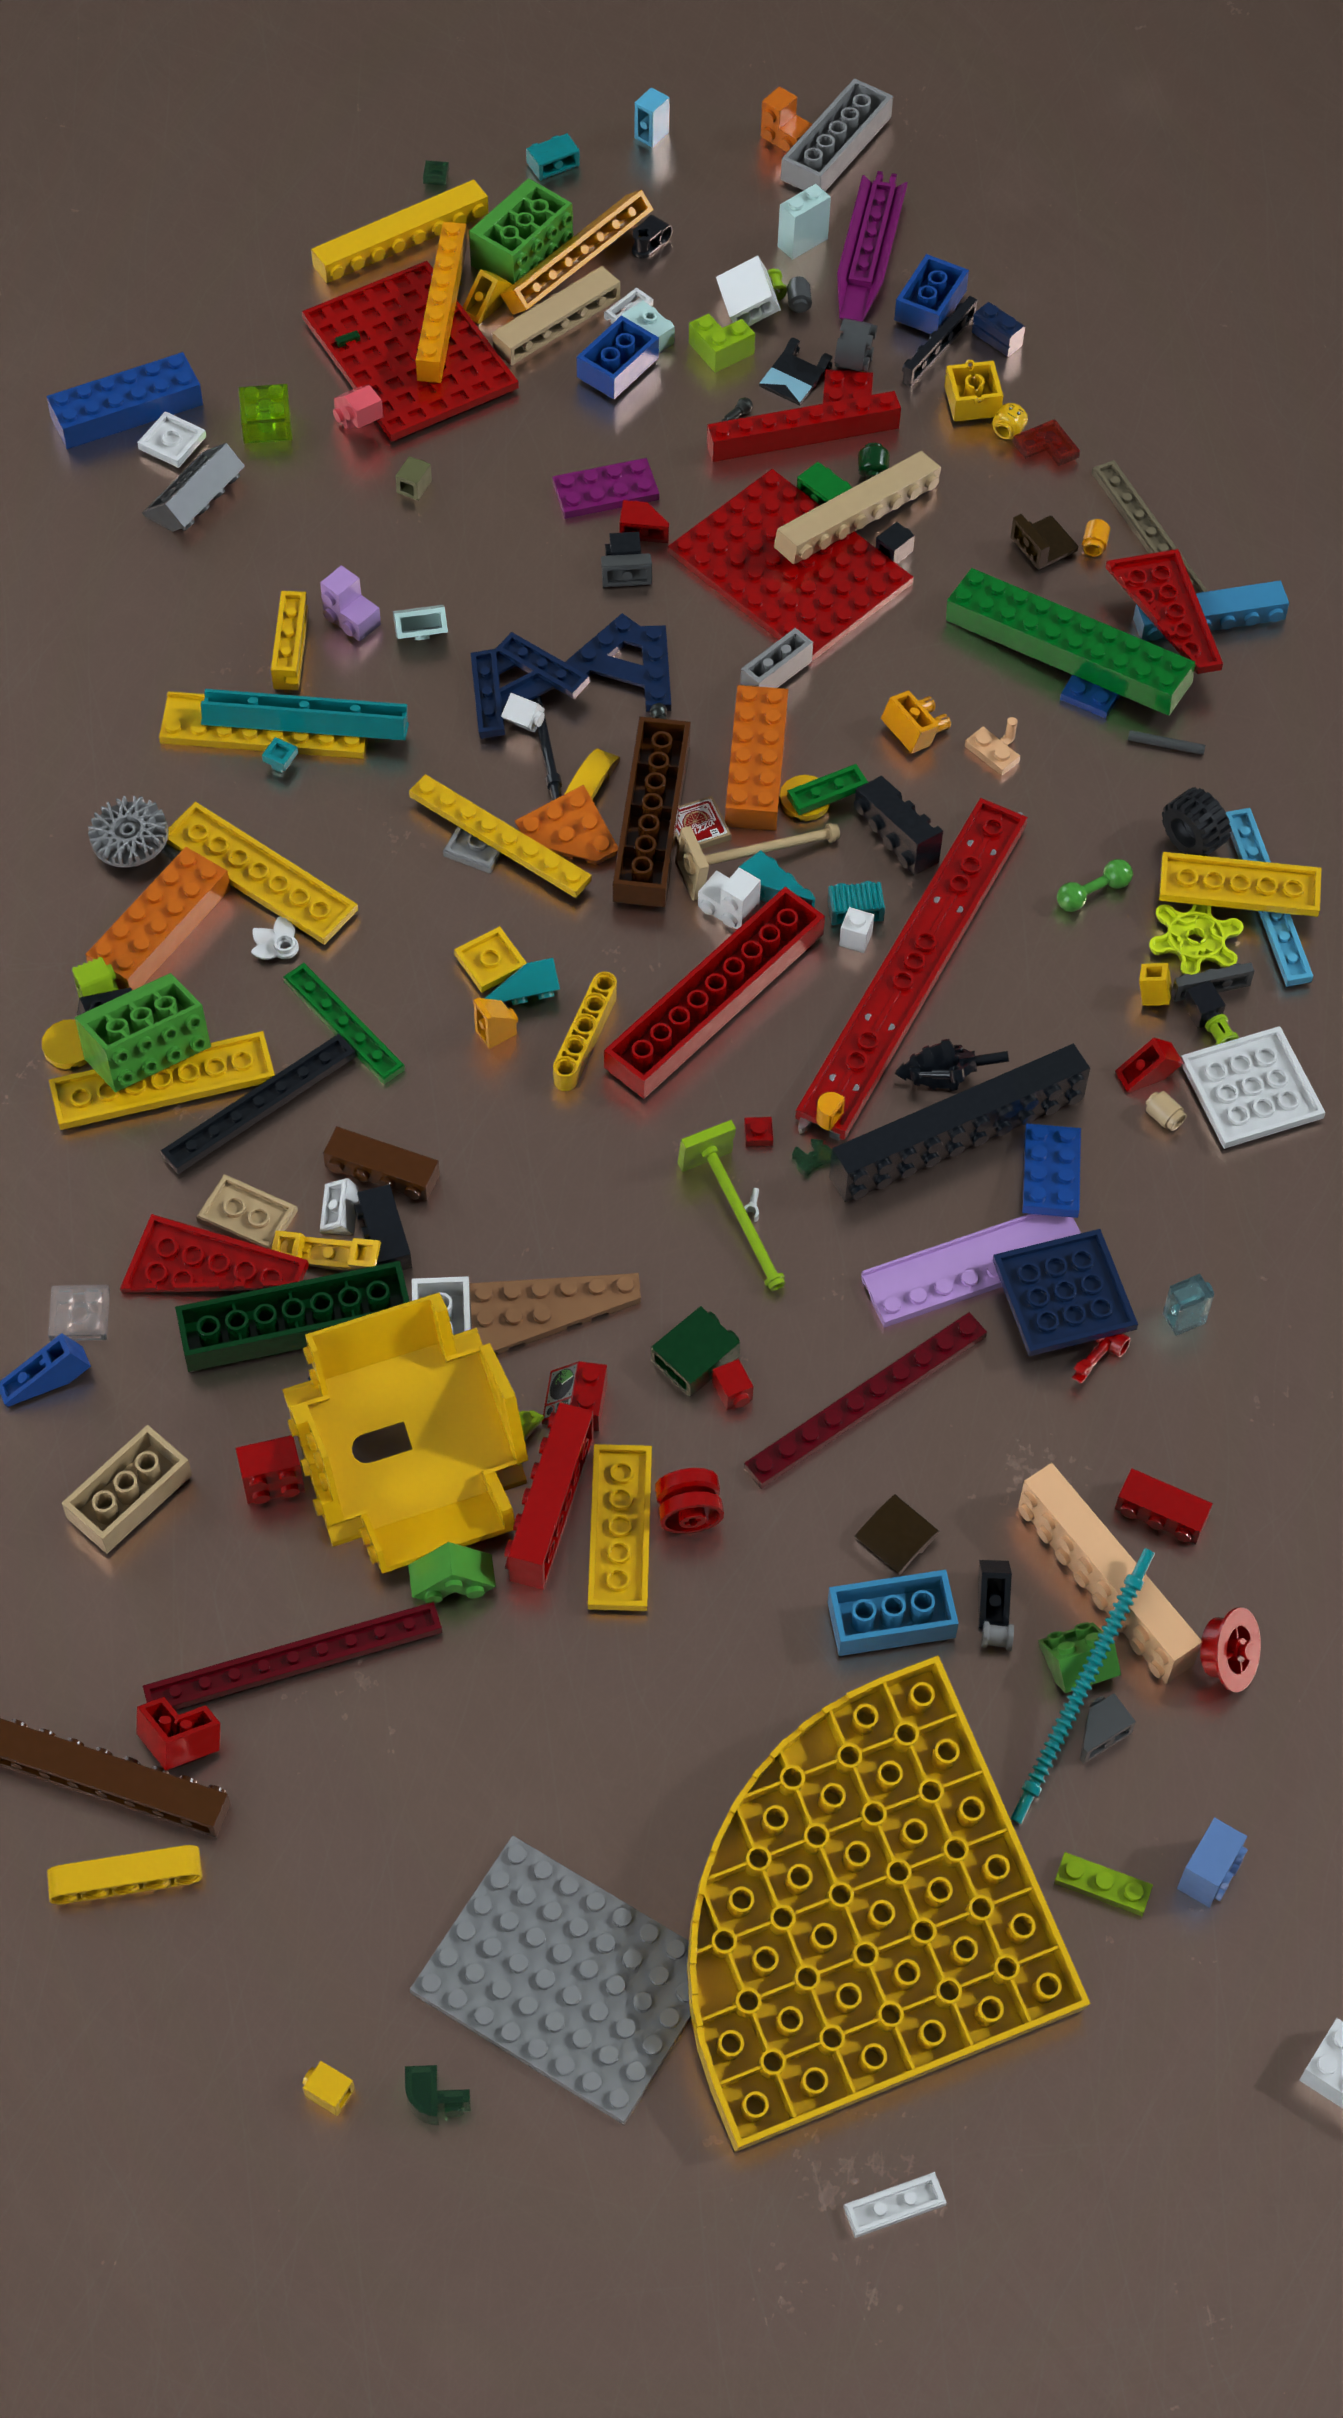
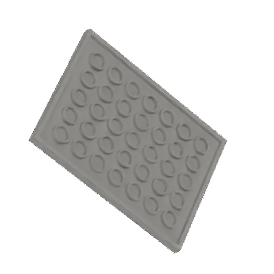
[410,1836,691,2125]

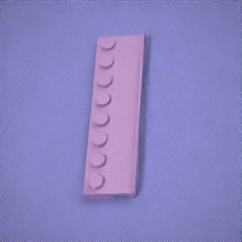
[861,1214,1081,1328]

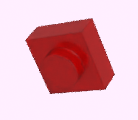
[744,1117,773,1147]

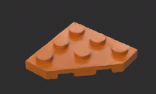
[515,785,618,865]

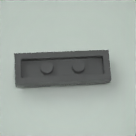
[1171,962,1255,1002]

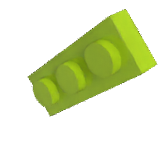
[1054,1852,1153,1916]

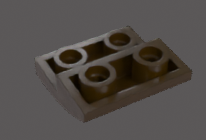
[854,1494,940,1575]

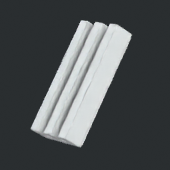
[604,287,654,324]

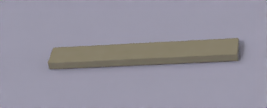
[1092,460,1208,593]

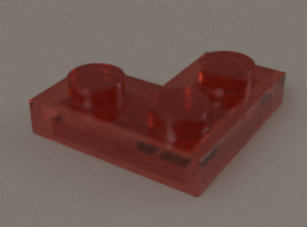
[1013,419,1080,466]

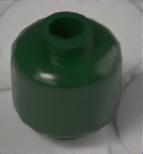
[858,443,890,480]

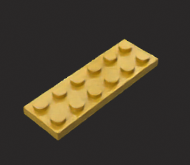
[1159,852,1321,917]
[588,1444,652,1611]

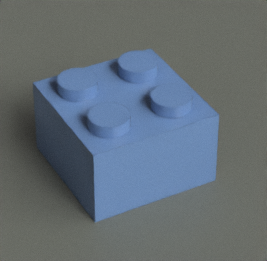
[1177,1817,1248,1908]

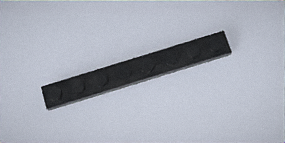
[161,1034,356,1174]

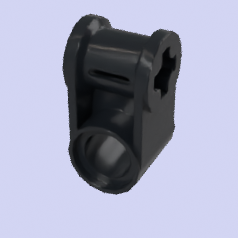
[632,215,673,258]

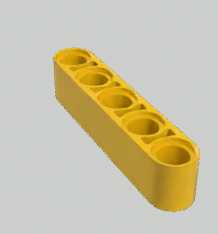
[553,971,617,1091]
[47,1845,202,1905]

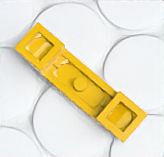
[564,748,620,800]
[271,1230,381,1271]

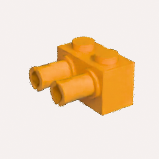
[881,690,951,754]

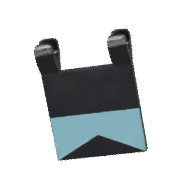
[759,338,833,406]

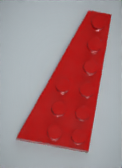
[1105,549,1223,674]
[120,1214,309,1293]

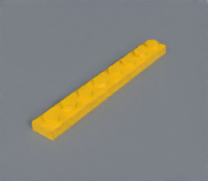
[409,774,592,898]

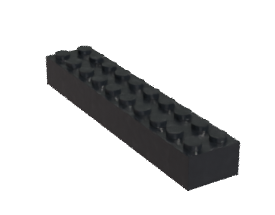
[829,1043,1090,1202]

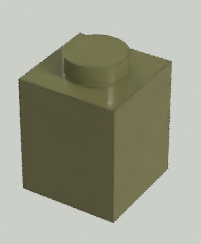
[395,456,432,501]

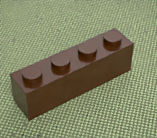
[323,1126,440,1201]

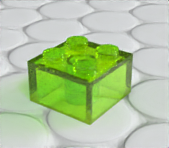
[239,384,292,444]

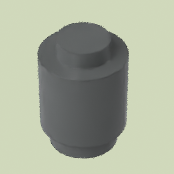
[787,276,812,313]

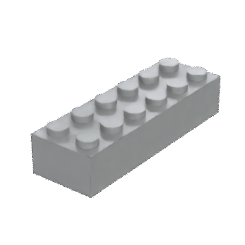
[781,78,893,191]

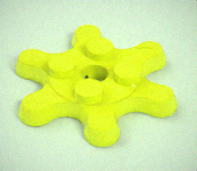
[1149,904,1244,975]

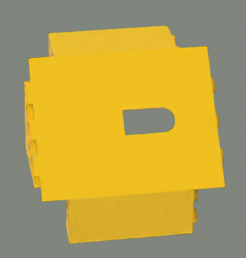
[282,1292,529,1574]

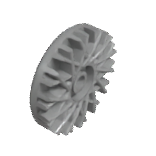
[88,796,169,867]

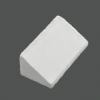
[319,1178,359,1235]

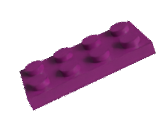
[552,458,660,519]

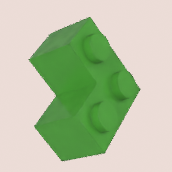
[408,1542,496,1604]

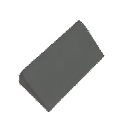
[601,553,652,587]

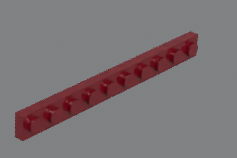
[744,1312,987,1489]
[143,1602,443,1710]

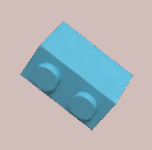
[634,87,670,148]

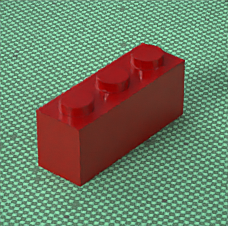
[1115,1468,1213,1544]

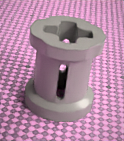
[981,1621,1014,1651]

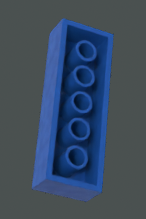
[46,352,203,449]

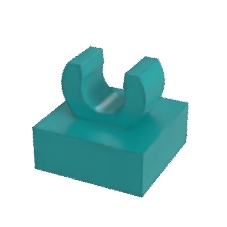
[262,737,298,773]

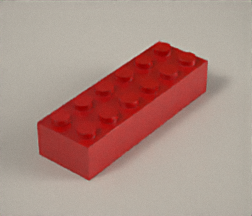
[504,1402,594,1590]

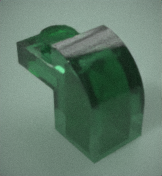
[405,2065,471,2125]

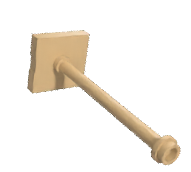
[675,823,840,901]

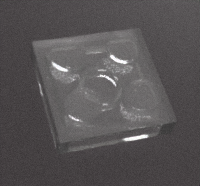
[48,1285,110,1341]

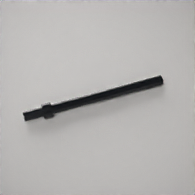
[531,695,562,801]

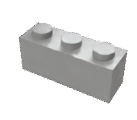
[740,628,813,688]

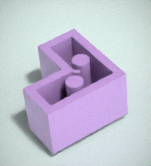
[320,565,381,641]

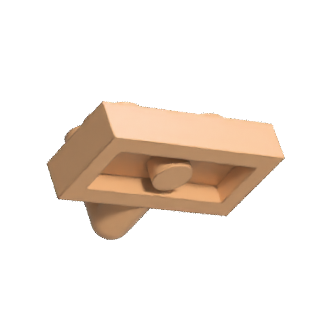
[965,717,1020,776]

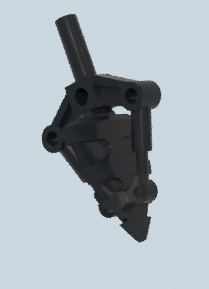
[895,1039,1009,1091]

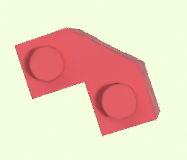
[333,385,383,430]

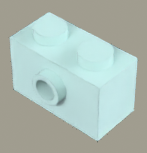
[622,300,675,353]
[393,605,448,640]

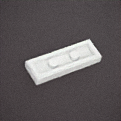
[843,2172,947,2238]

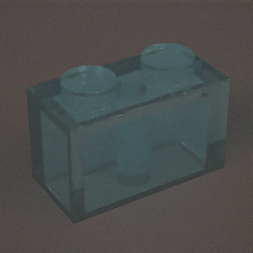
[1162,1274,1214,1336]

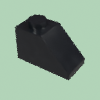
[978,1560,1012,1629]

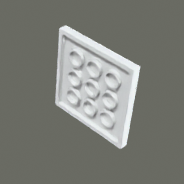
[1180,1026,1325,1149]

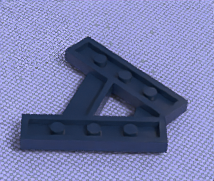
[565,613,671,712]
[471,632,590,739]

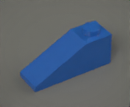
[0,1333,91,1407]

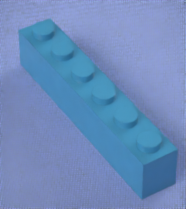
[1133,580,1289,641]

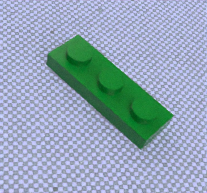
[787,764,868,815]

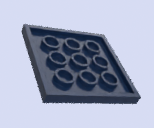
[993,1229,1138,1356]

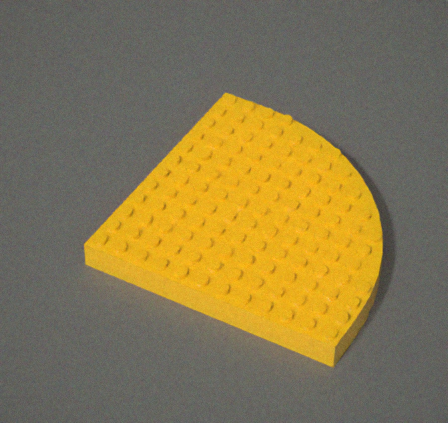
[687,1655,1091,2152]

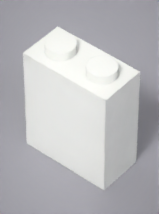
[716,256,781,326]

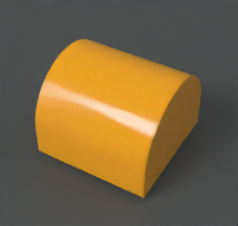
[816,1092,845,1131]

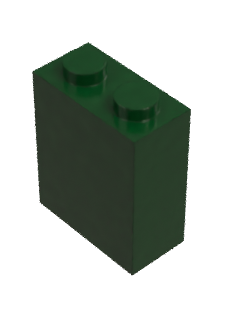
[651,1306,740,1397]

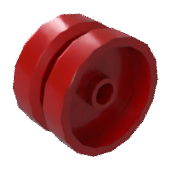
[655,1468,724,1534]

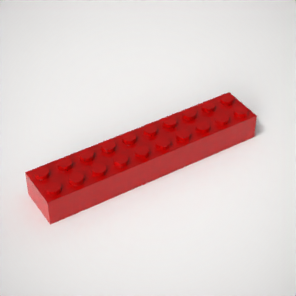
[604,887,825,1099]

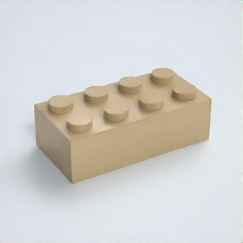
[62,1425,192,1554]

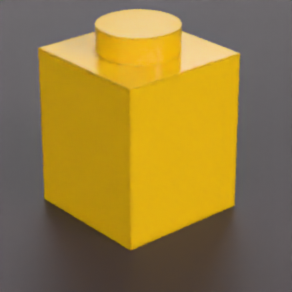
[1139,963,1172,1006]
[302,2061,355,2116]

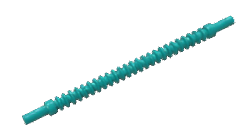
[1010,1548,1155,1824]

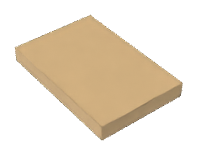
[196,1174,298,1249]

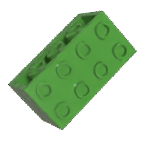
[469,178,574,284]
[74,973,211,1092]

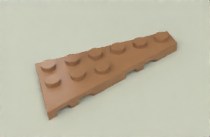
[470,1273,641,1355]

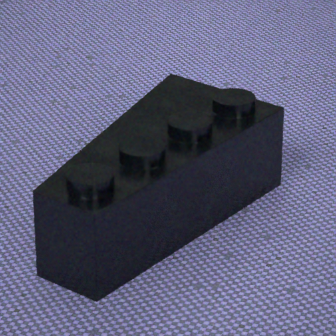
[854,775,943,876]

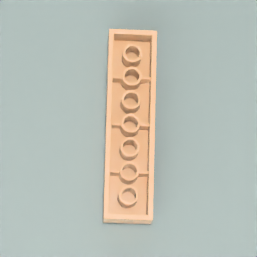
[1018,1463,1203,1684]

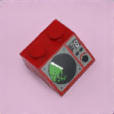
[542,1361,607,1431]

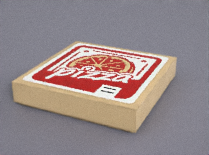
[675,796,731,849]

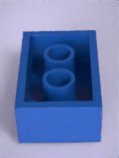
[894,254,969,334]
[576,315,659,399]

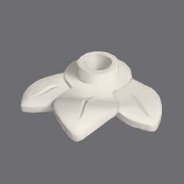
[251,916,299,960]

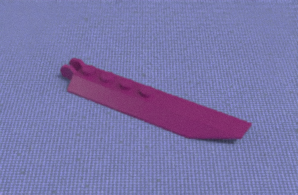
[837,171,908,322]

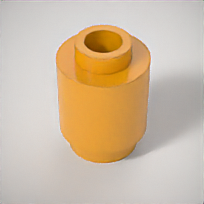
[1082,519,1110,557]

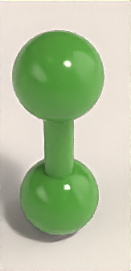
[1057,859,1133,912]

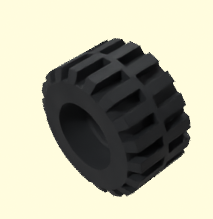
[1162,787,1231,856]

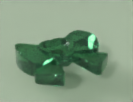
[792,1139,832,1176]

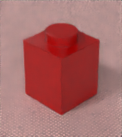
[712,1359,754,1410]

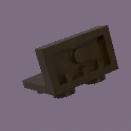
[1010,514,1079,570]

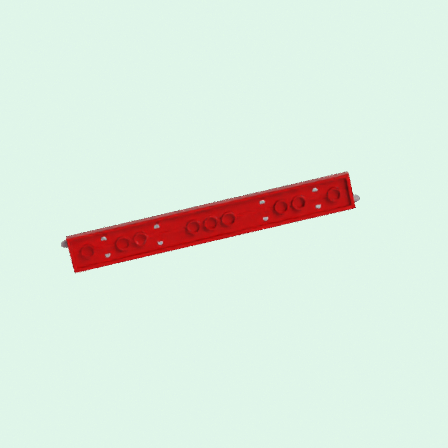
[795,798,1028,1141]

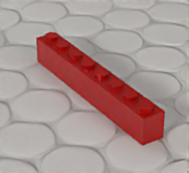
[707,391,901,462]

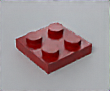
[823,369,873,403]

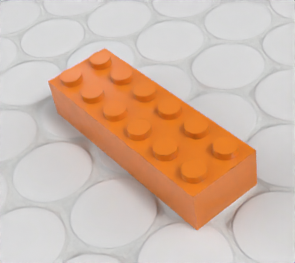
[725,685,788,831]
[85,847,231,990]

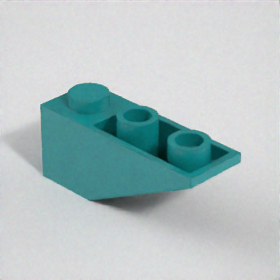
[738,850,815,908]
[485,958,560,1005]

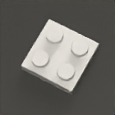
[137,411,206,468]

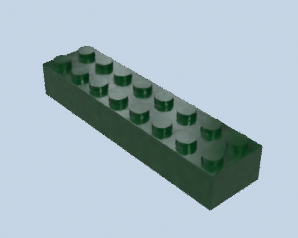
[175,1261,410,1372]

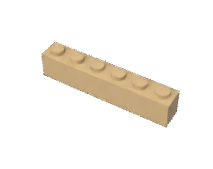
[492,266,620,366]

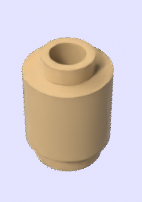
[1146,1091,1187,1131]

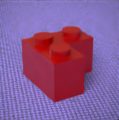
[136,1697,221,1771]

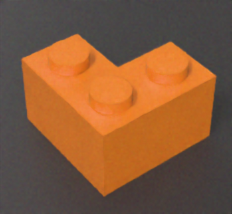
[761,86,812,152]

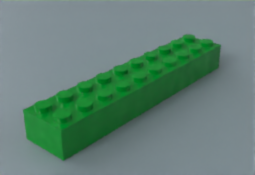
[946,568,1195,716]

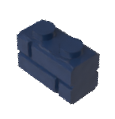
[972,302,1025,357]

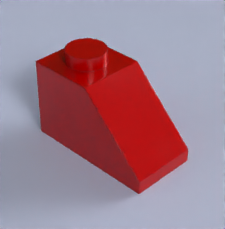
[619,500,669,544]
[1115,1037,1184,1093]

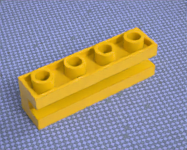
[271,591,309,690]

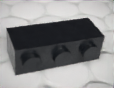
[354,1184,412,1270]

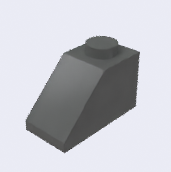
[1080,1693,1136,1764]

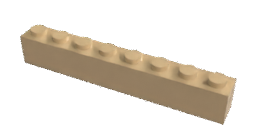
[774,451,941,564]

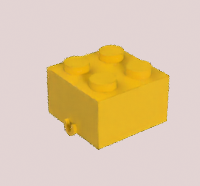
[944,360,1003,421]

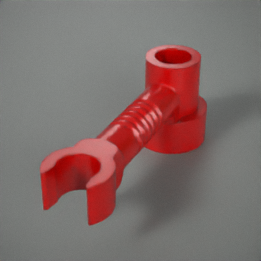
[1071,1333,1131,1383]

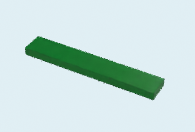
[283,963,405,1085]

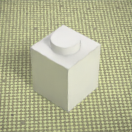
[501,693,545,733]
[839,907,874,953]

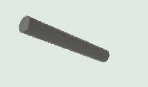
[1128,730,1206,755]

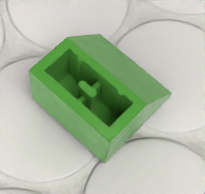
[1038,1622,1121,1693]

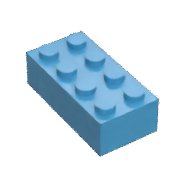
[827,1569,959,1656]

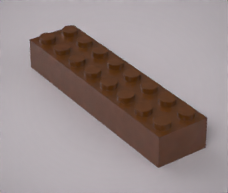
[613,716,691,907]

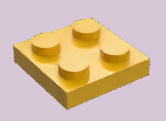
[454,926,527,993]

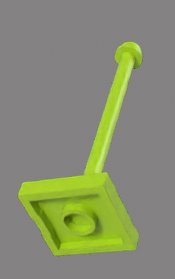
[678,1120,786,1291]

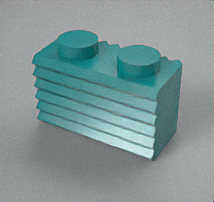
[526,133,580,181]
[827,881,885,925]

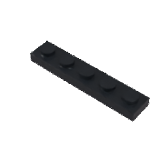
[902,296,978,387]

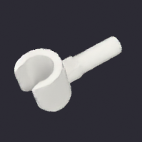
[744,1188,759,1222]

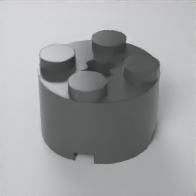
[834,318,878,372]

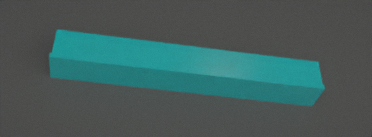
[201,689,409,741]

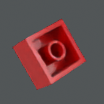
[235,1435,305,1504]

